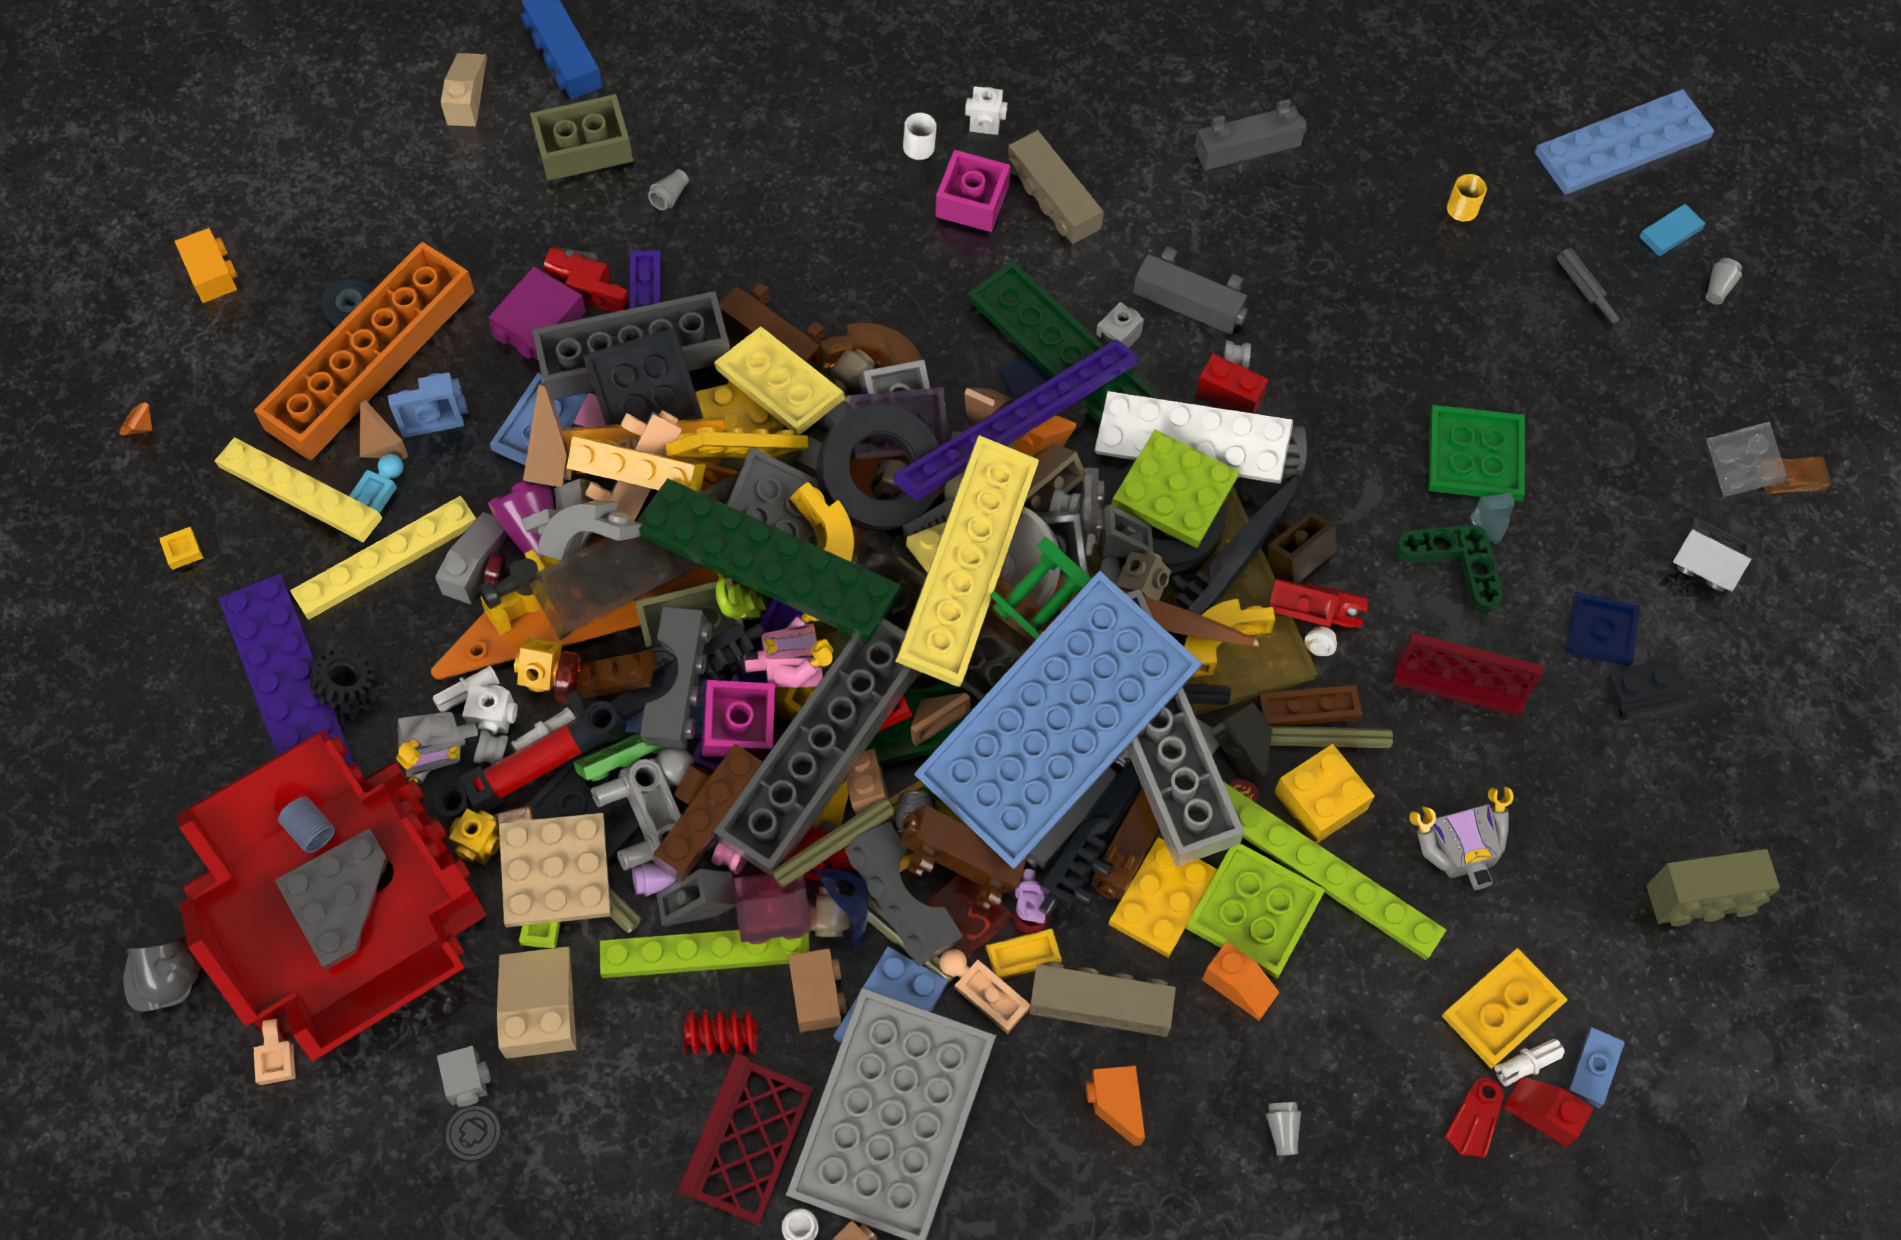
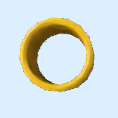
[1447,174,1487,221]

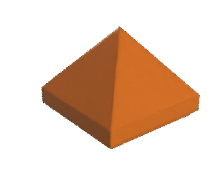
[119,402,152,436]

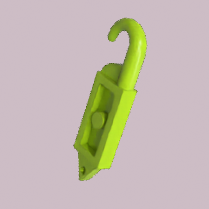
[716,578,769,621]

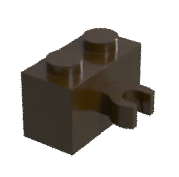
[1267,511,1336,583]

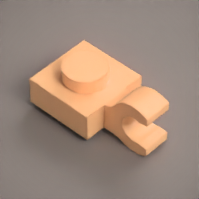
[254,1018,296,1085]

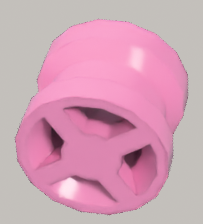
[711,842,747,875]

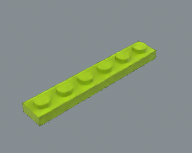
[600,925,810,978]

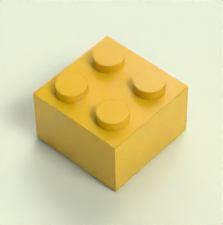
[1274,744,1375,843]

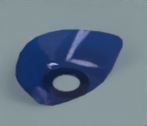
[809,868,869,947]

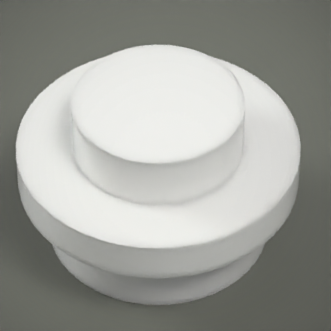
[1304,626,1337,656]
[782,1209,819,1240]

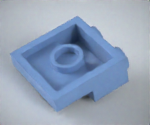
[388,373,468,438]

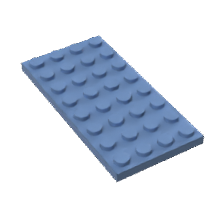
[914,571,1203,869]

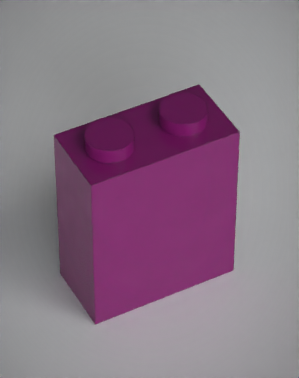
[488,267,586,361]

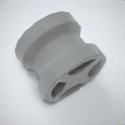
[1223,340,1251,369]
[1049,488,1081,513]
[473,730,508,765]

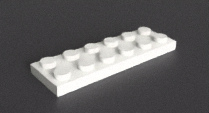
[1095,391,1293,484]

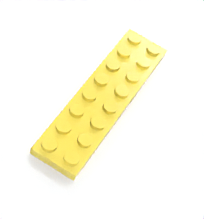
[895,435,1039,687]

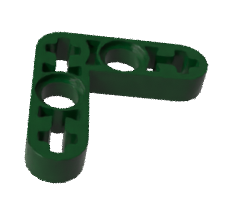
[1395,525,1503,613]

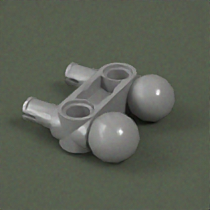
[591,748,718,870]

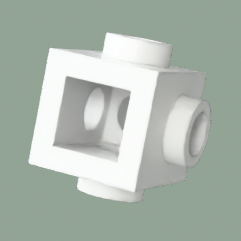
[965,86,1007,135]
[462,685,518,735]

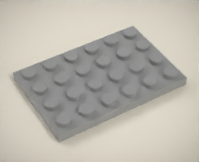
[786,988,996,1240]

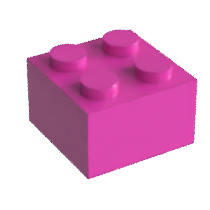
[936,150,1011,232]
[701,680,775,760]

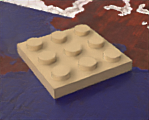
[499,813,611,927]

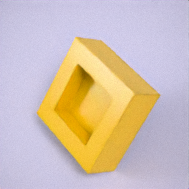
[159,527,203,570]

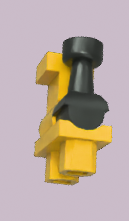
[478,549,568,636]

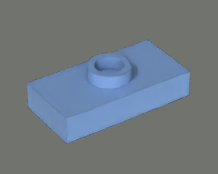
[1567,1027,1625,1108]

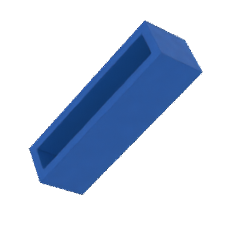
[521,0,602,100]

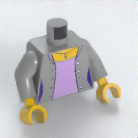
[396,712,479,784]
[1409,787,1514,890]

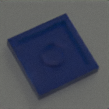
[1566,592,1640,667]

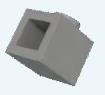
[1096,302,1144,348]
[437,1046,491,1107]

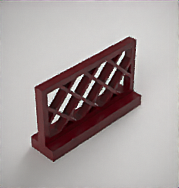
[1392,633,1544,716]
[677,1053,813,1225]

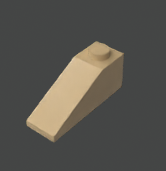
[441,53,487,126]

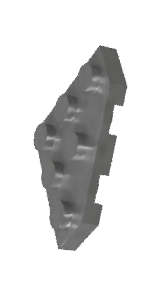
[275,829,388,970]

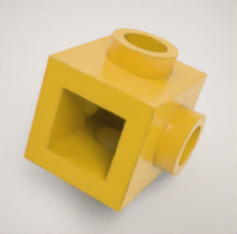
[514,637,565,692]
[449,809,500,866]

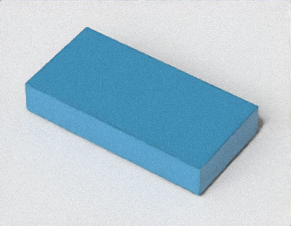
[1639,204,1706,257]

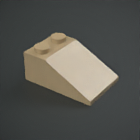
[497,946,577,1059]

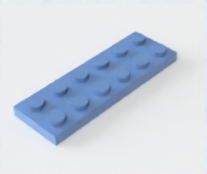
[1535,89,1714,195]

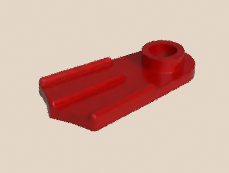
[1444,1077,1504,1158]

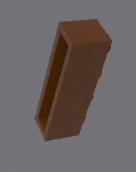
[653,743,763,883]

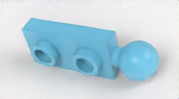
[349,454,403,513]

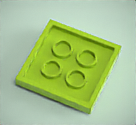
[1111,429,1240,549]
[1186,843,1325,979]

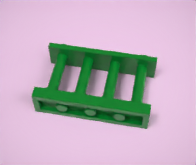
[990,536,1092,640]

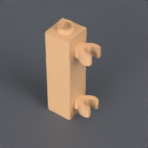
[585,410,682,521]

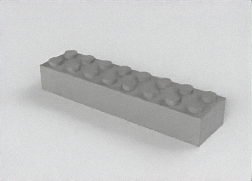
[1126,589,1244,867]

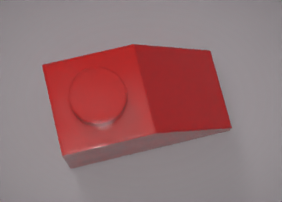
[1503,1077,1594,1147]

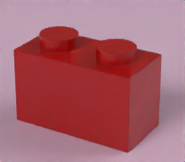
[1195,354,1269,414]

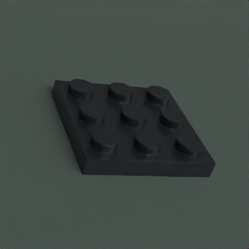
[583,328,704,425]
[524,742,651,865]

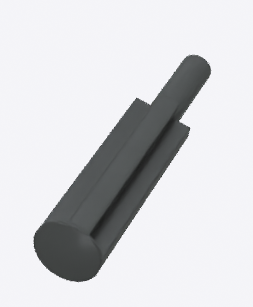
[1557,248,1619,323]

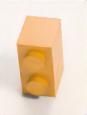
[175,228,238,303]

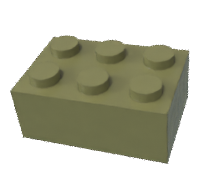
[530,94,633,181]
[635,578,745,647]
[1646,849,1780,926]

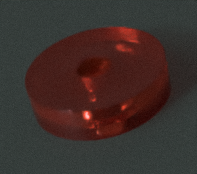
[554,651,581,705]

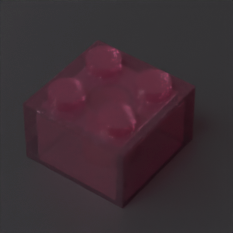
[735,874,811,944]

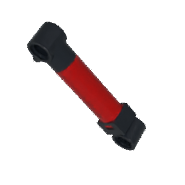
[434,690,626,822]

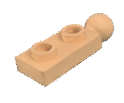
[939,949,1030,1034]

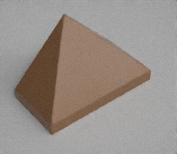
[360,400,409,460]
[911,692,971,746]

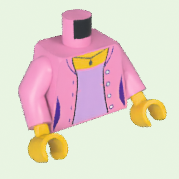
[744,613,833,688]

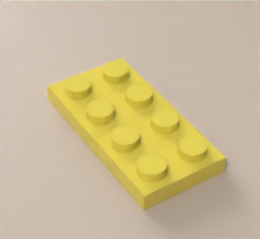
[714,326,845,435]

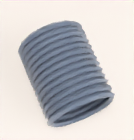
[278,797,335,853]

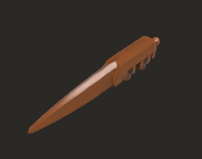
[1046,576,1259,647]

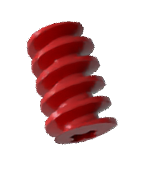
[684,1009,757,1055]

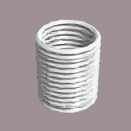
[903,113,936,160]

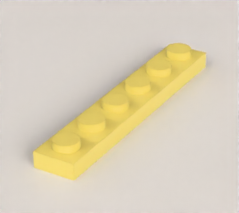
[215,437,382,542]
[290,496,476,620]

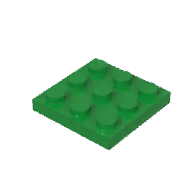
[1428,405,1525,501]

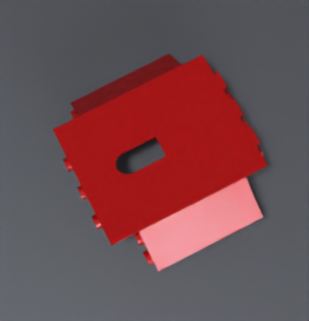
[177,728,488,1062]

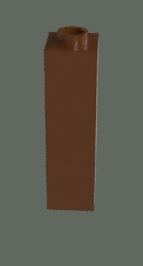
[718,282,825,368]
[1092,787,1160,900]
[900,806,1027,910]

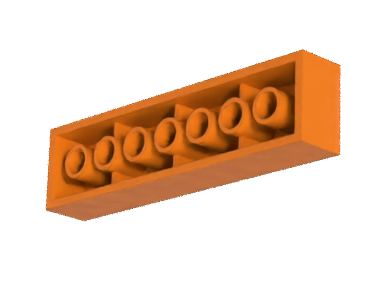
[254,242,475,461]

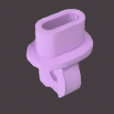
[1015,869,1045,924]

